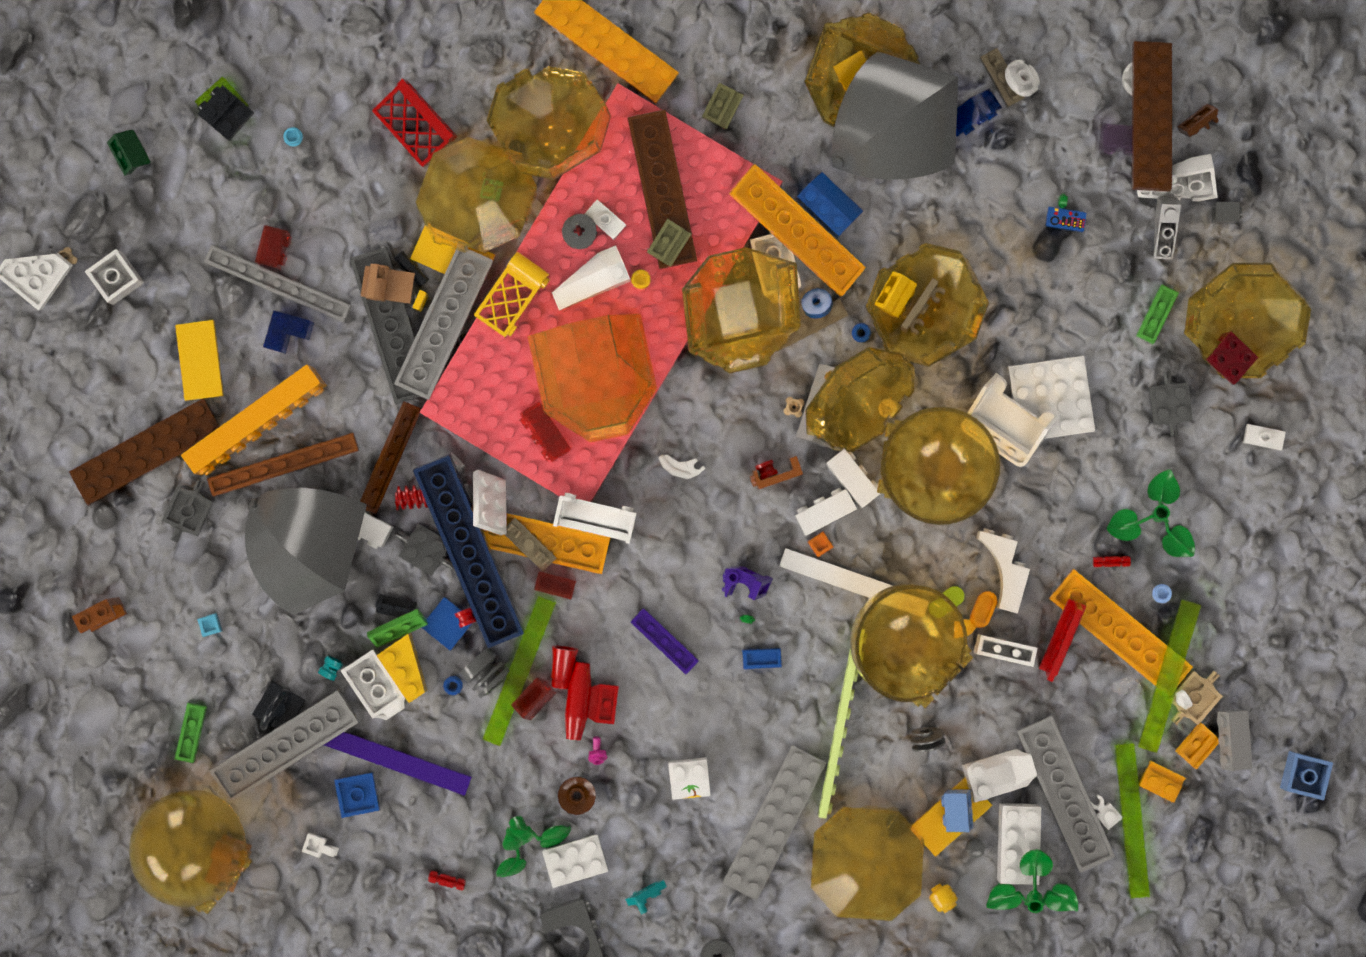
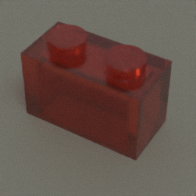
[255,225,291,270]
[534,571,577,600]
[511,677,557,720]

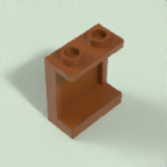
[750,456,803,490]
[72,597,127,633]

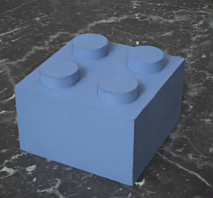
[1280,751,1333,800]

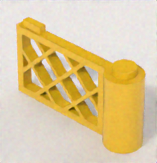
[474,252,550,338]

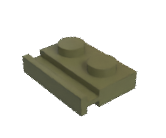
[702,83,744,130]
[647,219,692,267]

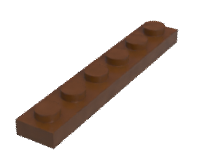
[360,401,421,514]

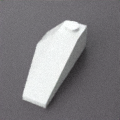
[1137,154,1218,201]
[552,246,631,311]

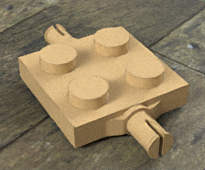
[1167,670,1223,725]

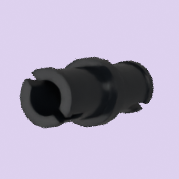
[394,251,429,287]

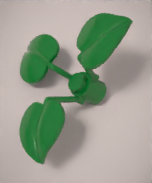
[1107,470,1195,557]
[496,816,571,877]
[986,849,1078,913]

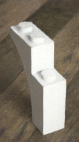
[976,528,1030,614]

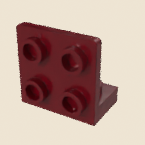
[1206,331,1259,385]

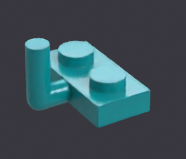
[625,880,667,915]

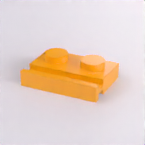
[1175,722,1219,770]
[1138,760,1186,803]

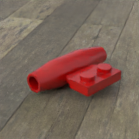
[565,662,619,741]

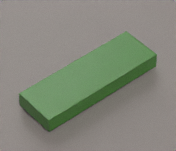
[1136,285,1179,345]
[367,609,428,648]
[175,702,208,763]

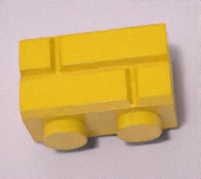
[874,271,917,318]

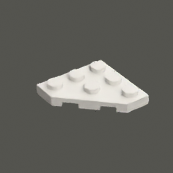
[0,253,73,311]

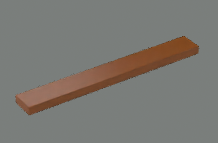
[207,433,360,497]

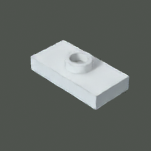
[585,199,626,240]
[1243,424,1286,451]

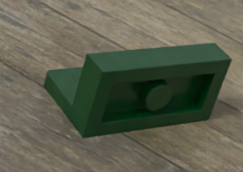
[107,129,151,176]

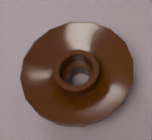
[558,776,596,815]

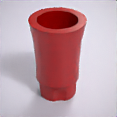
[551,645,579,689]

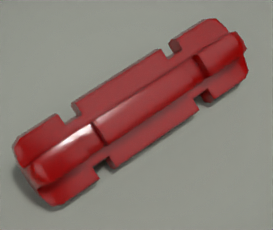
[1093,556,1131,567]
[428,871,466,891]

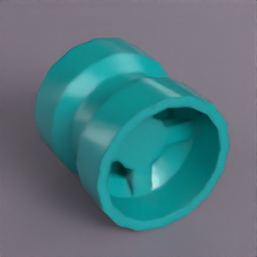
[318,655,344,681]

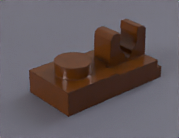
[1177,104,1219,137]

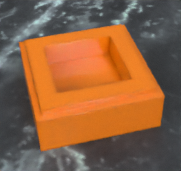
[807,531,834,558]

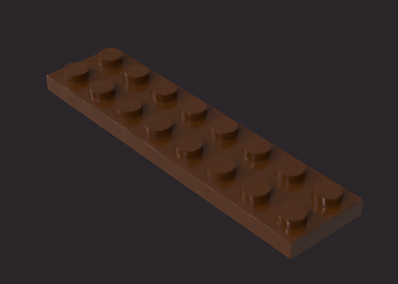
[1132,41,1172,192]
[627,110,697,270]
[69,398,220,505]

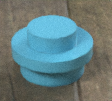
[283,127,303,147]

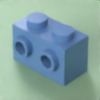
[941,789,974,832]

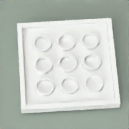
[1007,356,1095,439]

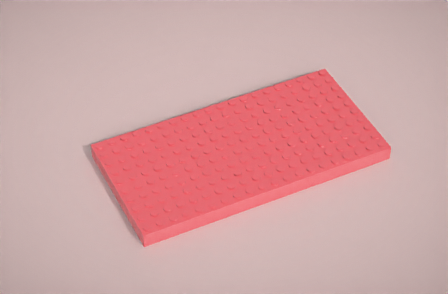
[419,83,783,502]

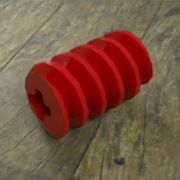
[395,485,428,510]

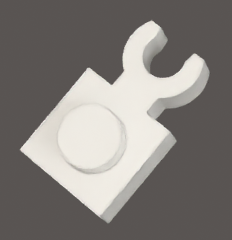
[1090,794,1123,830]

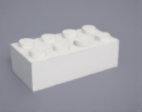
[997,803,1041,885]

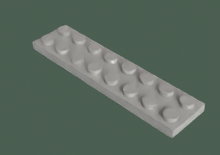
[394,245,494,400]
[209,689,360,803]
[1016,715,1115,873]
[723,745,826,900]

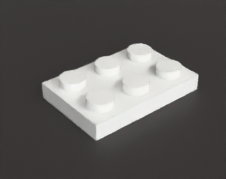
[473,470,507,535]
[542,834,608,888]

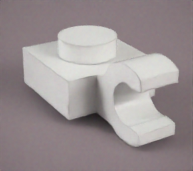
[302,832,339,858]

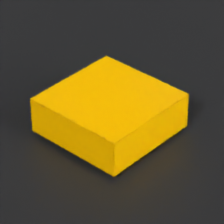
[412,290,429,312]

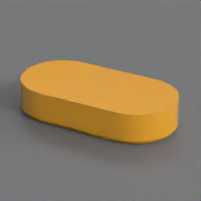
[970,591,997,628]

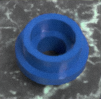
[852,323,871,343]
[443,676,463,695]

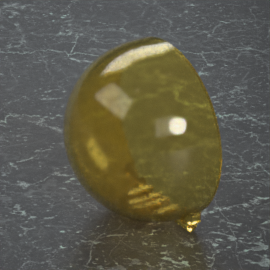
[877,407,1000,525]
[850,584,973,709]
[129,790,253,914]

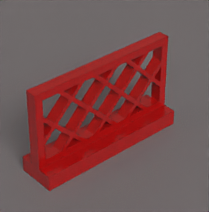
[372,78,458,168]
[1039,598,1087,682]

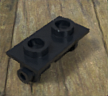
[375,594,417,618]

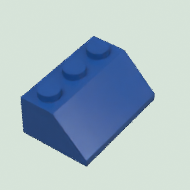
[796,172,863,239]

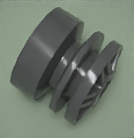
[458,647,510,698]

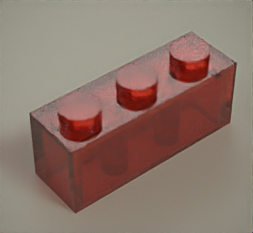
[519,401,572,463]

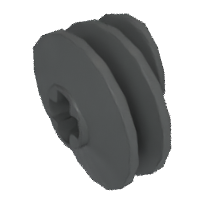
[562,214,597,250]
[911,727,946,752]
[700,939,735,957]

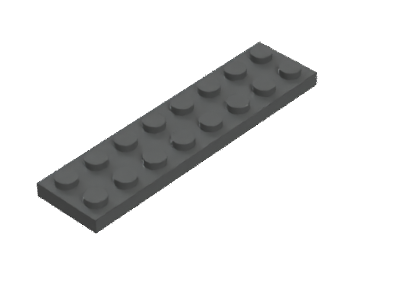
[350,247,421,405]

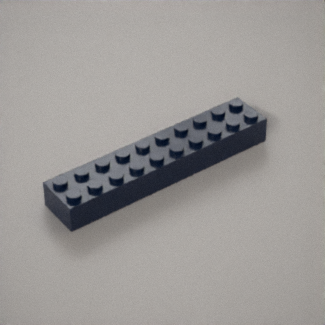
[413,453,525,648]

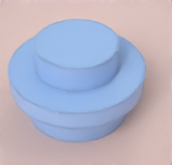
[1152,584,1172,603]

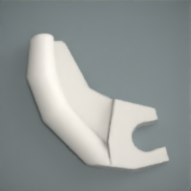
[659,455,705,479]

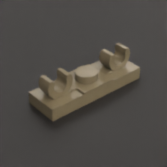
[980,48,1025,108]
[901,278,945,335]
[504,518,557,572]

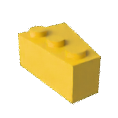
[376,633,428,703]

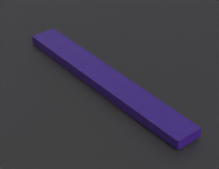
[324,732,472,796]

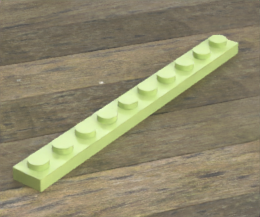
[818,626,866,819]

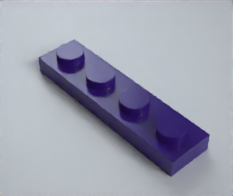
[630,608,699,675]

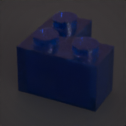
[956,88,1002,137]
[263,310,314,354]

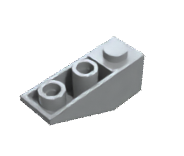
[1153,197,1181,259]

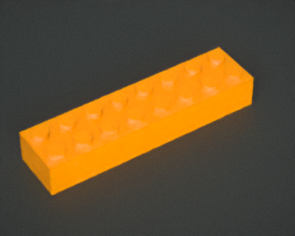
[181,364,327,476]

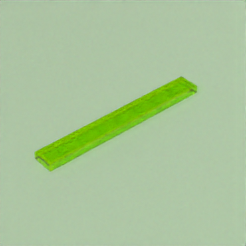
[482,596,556,746]
[1137,599,1201,753]
[1114,743,1150,899]

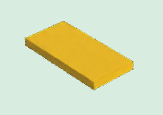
[410,224,496,274]
[175,320,224,401]
[909,777,993,857]

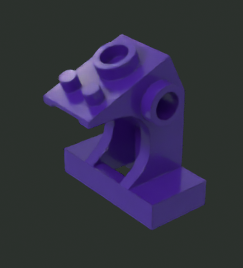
[722,566,773,600]

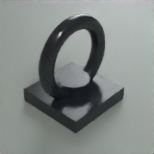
[252,681,306,730]

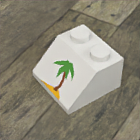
[668,757,710,800]

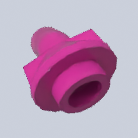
[588,736,607,765]

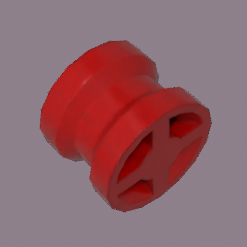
[755,459,778,480]
[454,607,476,628]

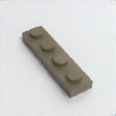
[772,298,848,351]

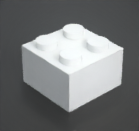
[85,249,144,305]

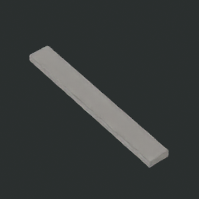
[204,245,352,323]

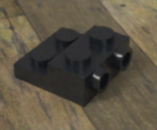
[197,85,254,142]

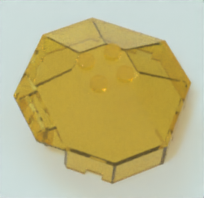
[486,66,611,180]
[416,137,537,253]
[866,243,989,367]
[1184,263,1311,378]
[805,347,915,452]
[811,805,924,921]

